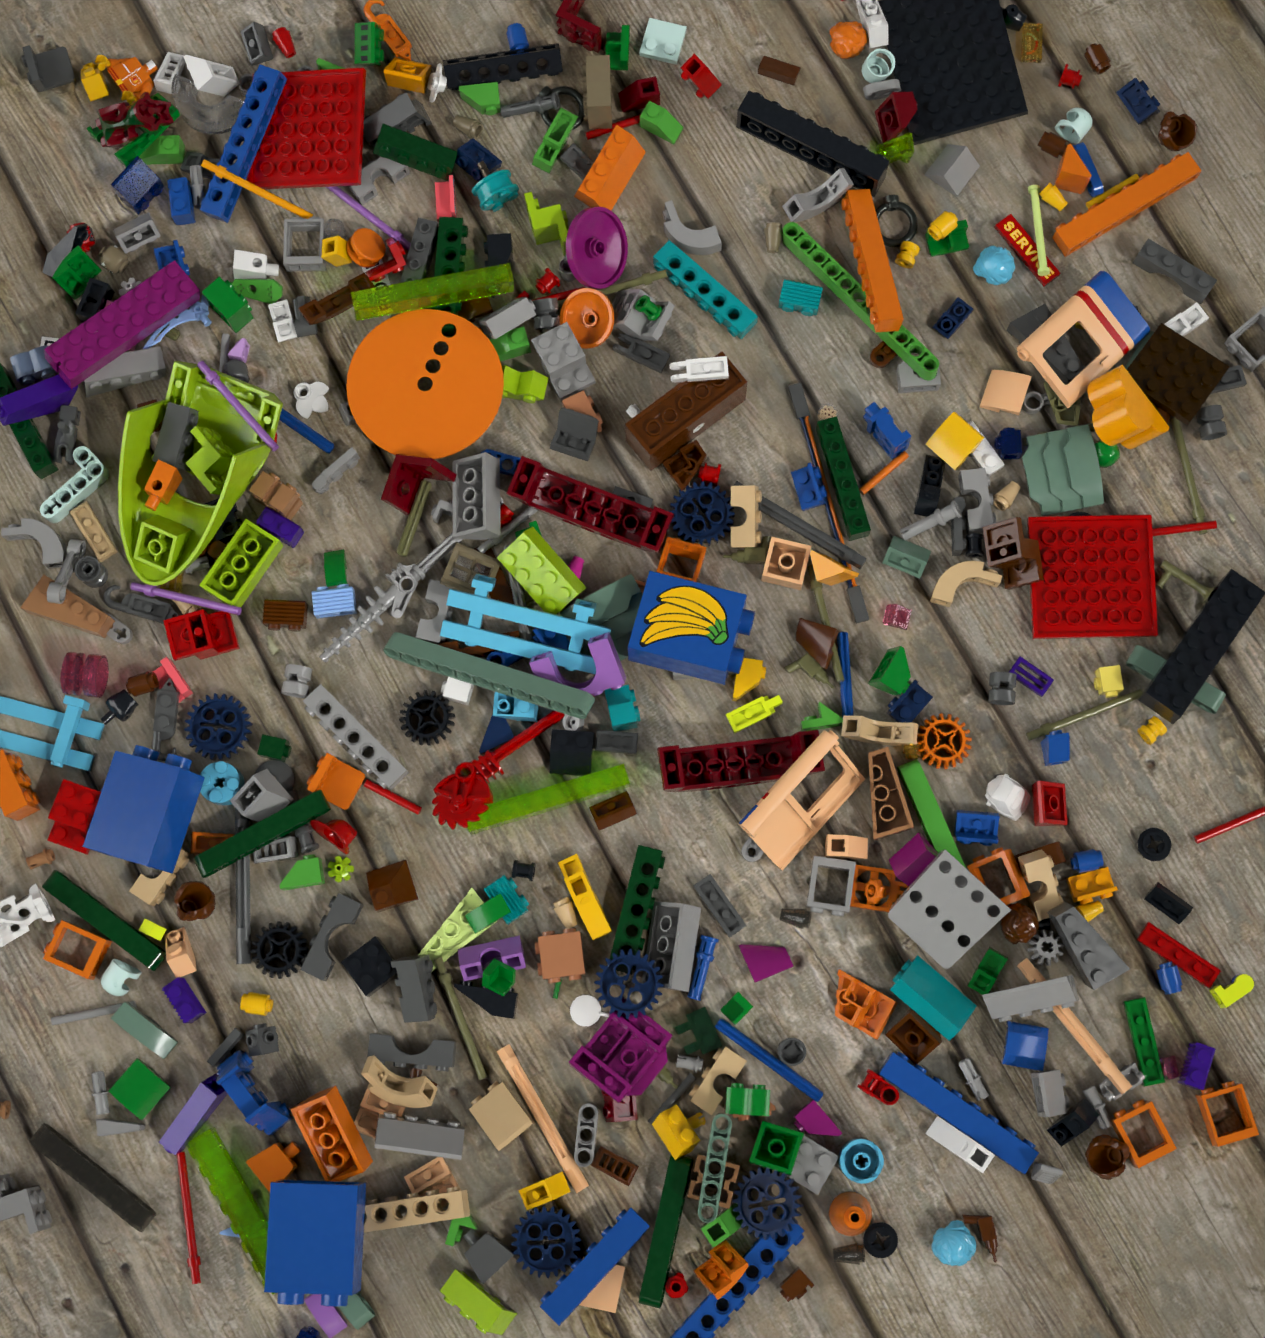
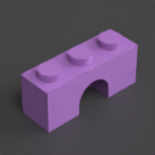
[458,935,526,981]

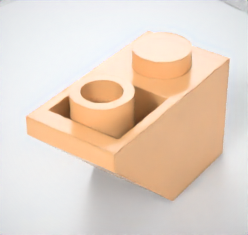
[825,834,868,859]
[164,927,196,978]

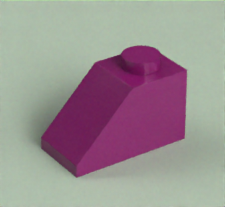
[793,1099,842,1136]

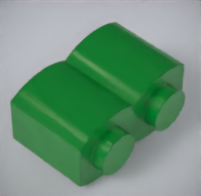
[725,1083,770,1116]

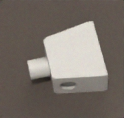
[233,250,279,280]

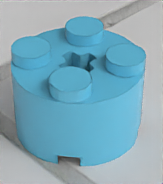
[200,761,245,806]
[838,1138,884,1184]

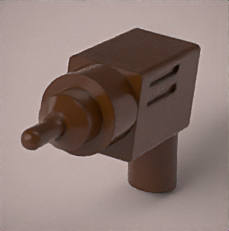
[962,1215,998,1263]

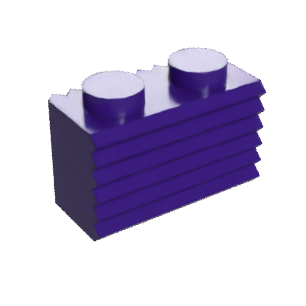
[256,507,304,548]
[162,977,207,1024]
[1178,1042,1216,1090]

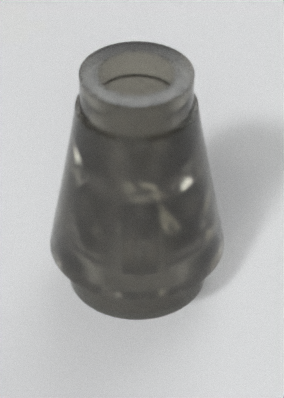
[780,908,812,929]
[833,1243,865,1265]

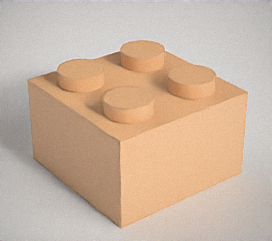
[761,537,811,590]

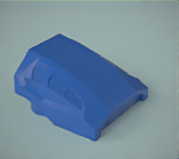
[1001,1021,1049,1071]

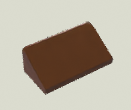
[758,56,801,86]
[589,791,637,830]

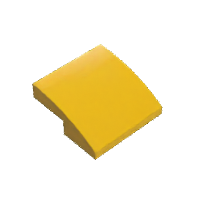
[925,412,985,470]

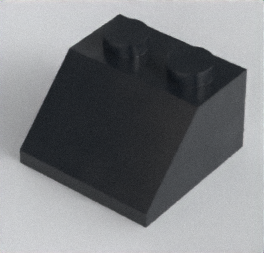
[550,729,594,777]

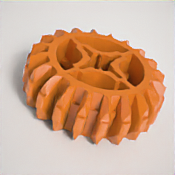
[916,713,972,770]

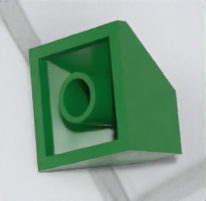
[868,646,911,696]
[749,1121,804,1175]

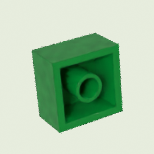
[202,276,253,333]

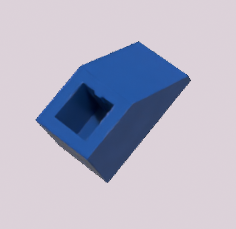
[1041,730,1070,766]

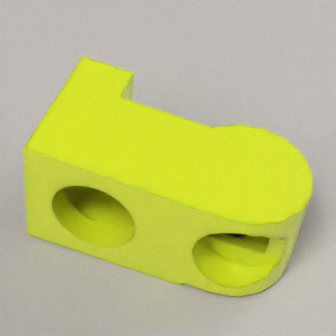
[1209,974,1254,1008]

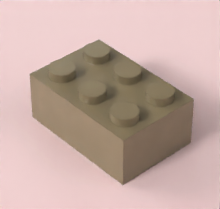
[582,55,612,129]

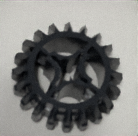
[399,690,456,746]
[251,921,309,979]

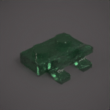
[674,1007,722,1055]

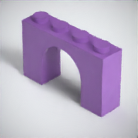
[529,632,626,696]

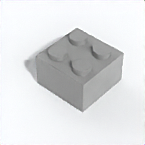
[782,1135,839,1195]

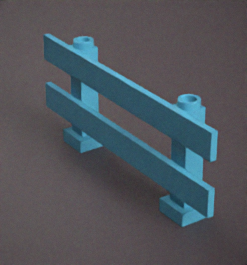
[440,574,611,674]
[0,695,105,772]

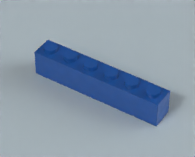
[540,1208,650,1326]

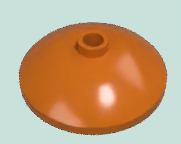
[560,288,614,349]

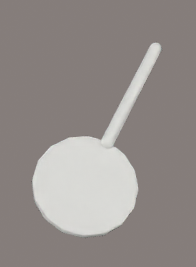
[570,995,609,1026]

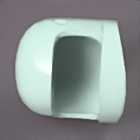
[861,48,896,83]
[1055,107,1092,144]
[101,959,142,996]

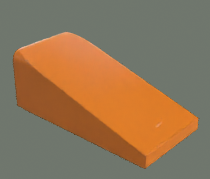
[190,832,235,854]

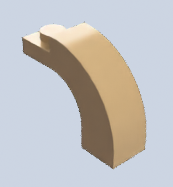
[930,561,1002,607]
[841,716,918,746]
[361,1055,438,1108]

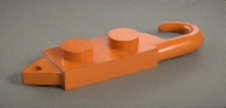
[364,0,412,61]

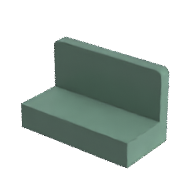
[882,536,931,578]

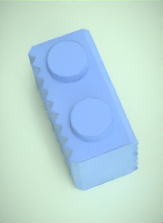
[311,584,357,619]

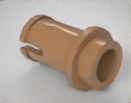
[26,849,55,870]

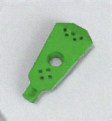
[224,279,283,304]

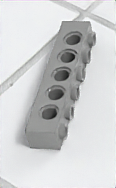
[303,684,409,790]

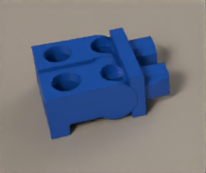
[863,402,912,460]

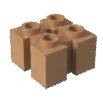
[249,471,303,521]
[687,1153,740,1209]

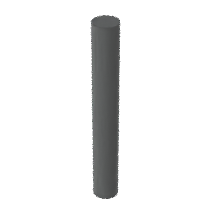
[648,1073,697,1126]

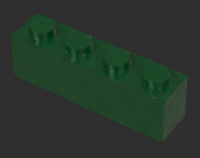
[373,124,457,181]

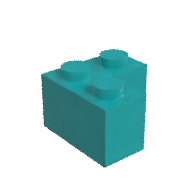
[604,684,641,731]

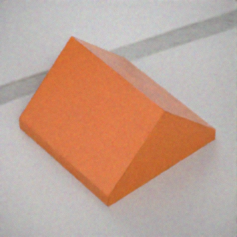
[1054,143,1092,194]

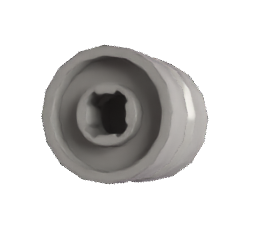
[281,664,312,698]

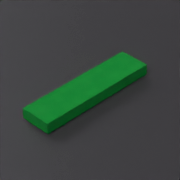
[1123,997,1165,1087]

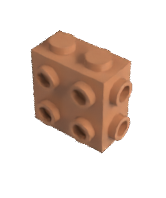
[535,928,586,983]

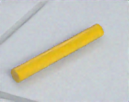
[1086,174,1139,209]

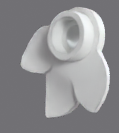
[427,63,447,103]
[294,382,329,419]

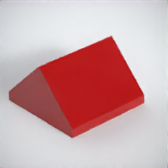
[1032,781,1068,826]

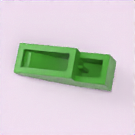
[532,108,578,173]

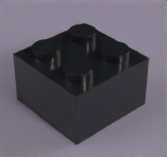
[341,936,398,997]

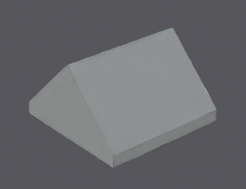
[925,144,980,197]

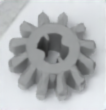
[1027,930,1064,966]

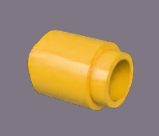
[928,211,958,241]
[240,992,273,1016]

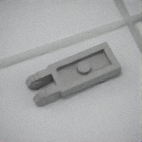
[312,447,360,494]

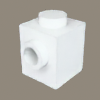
[441,677,474,705]

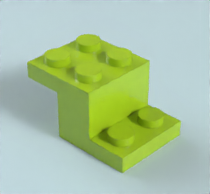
[524,192,569,256]
[186,426,234,495]

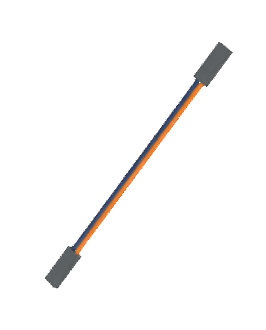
[788,383,869,624]

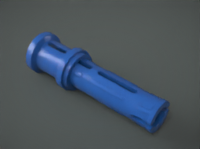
[687,935,719,1001]

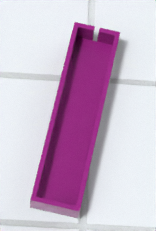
[44,260,200,389]

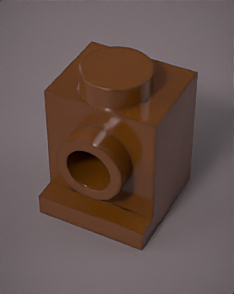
[779,1267,814,1302]

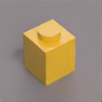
[321,236,352,267]

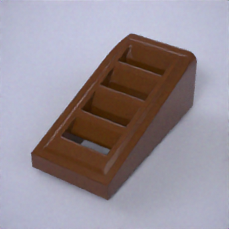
[591,1146,639,1186]

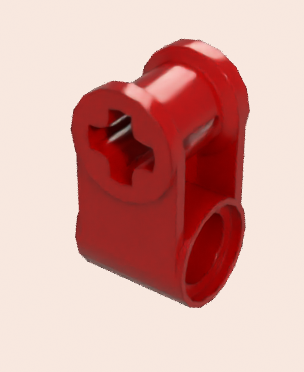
[857,1069,899,1105]

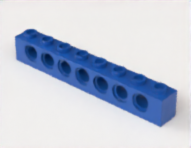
[200,64,287,223]
[670,1211,805,1338]

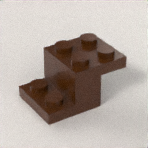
[983,517,1044,590]

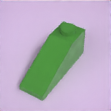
[131,135,185,165]
[490,326,531,362]

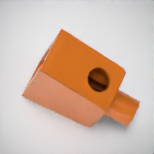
[144,459,183,511]
[246,1141,301,1192]

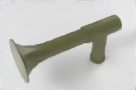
[1155,560,1216,603]

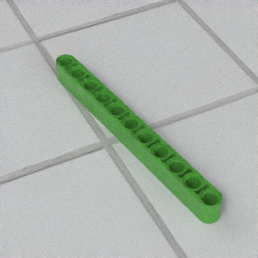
[782,222,939,381]

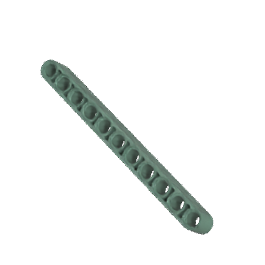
[383,632,595,719]

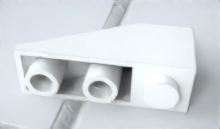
[856,0,888,49]
[925,1116,995,1173]

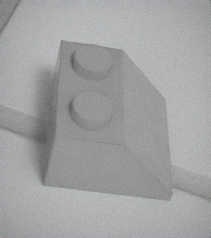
[1031,1069,1069,1117]

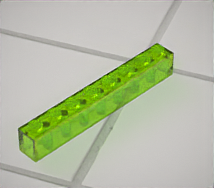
[351,263,514,321]
[467,764,630,835]
[188,1128,275,1295]

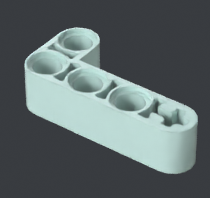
[40,446,109,523]

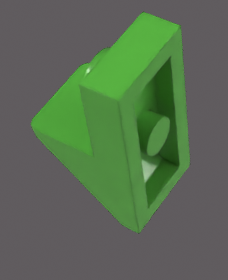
[800,702,843,731]
[445,1214,478,1246]

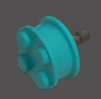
[472,161,519,212]

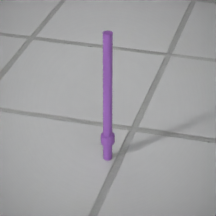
[326,186,411,251]
[197,361,279,452]
[131,582,242,615]

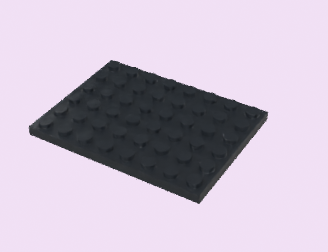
[878,0,1028,146]

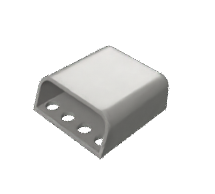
[888,849,1011,969]

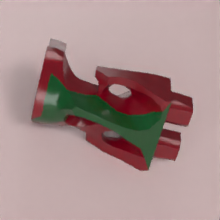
[95,92,174,148]

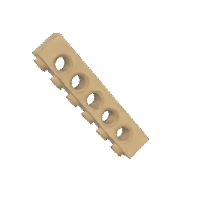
[364,1186,470,1233]

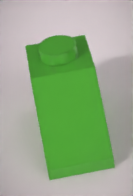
[459,82,501,115]
[640,101,683,145]
[279,855,325,891]

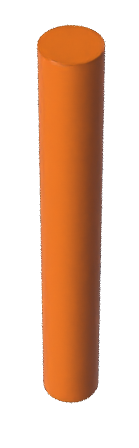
[859,451,909,495]

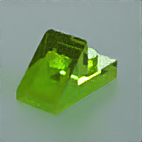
[876,132,915,164]

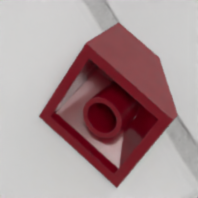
[875,92,918,147]

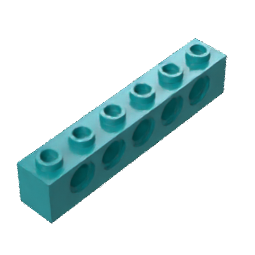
[653,240,758,339]

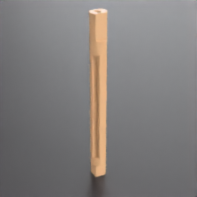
[1017,958,1133,1094]
[497,1044,589,1193]

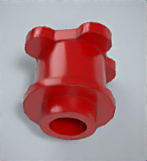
[1058,64,1083,89]
[535,268,560,295]
[698,463,721,487]
[665,1272,689,1298]

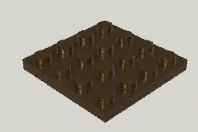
[1127,323,1230,426]

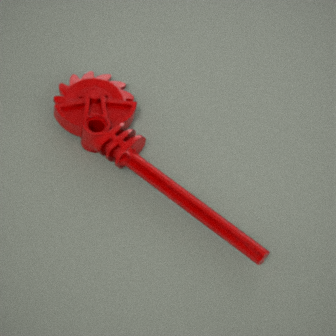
[432,696,595,830]

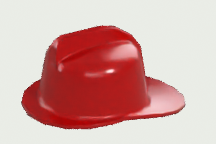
[310,819,357,854]

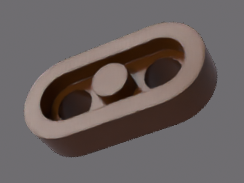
[870,339,905,368]

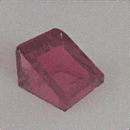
[883,604,912,630]
[1160,1055,1179,1080]

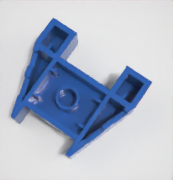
[216,1051,293,1135]

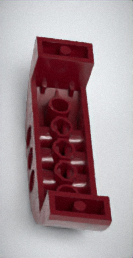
[506,456,674,553]
[657,730,825,792]

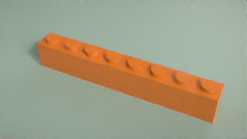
[1052,152,1202,257]
[841,189,904,332]

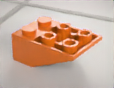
[0,749,40,821]

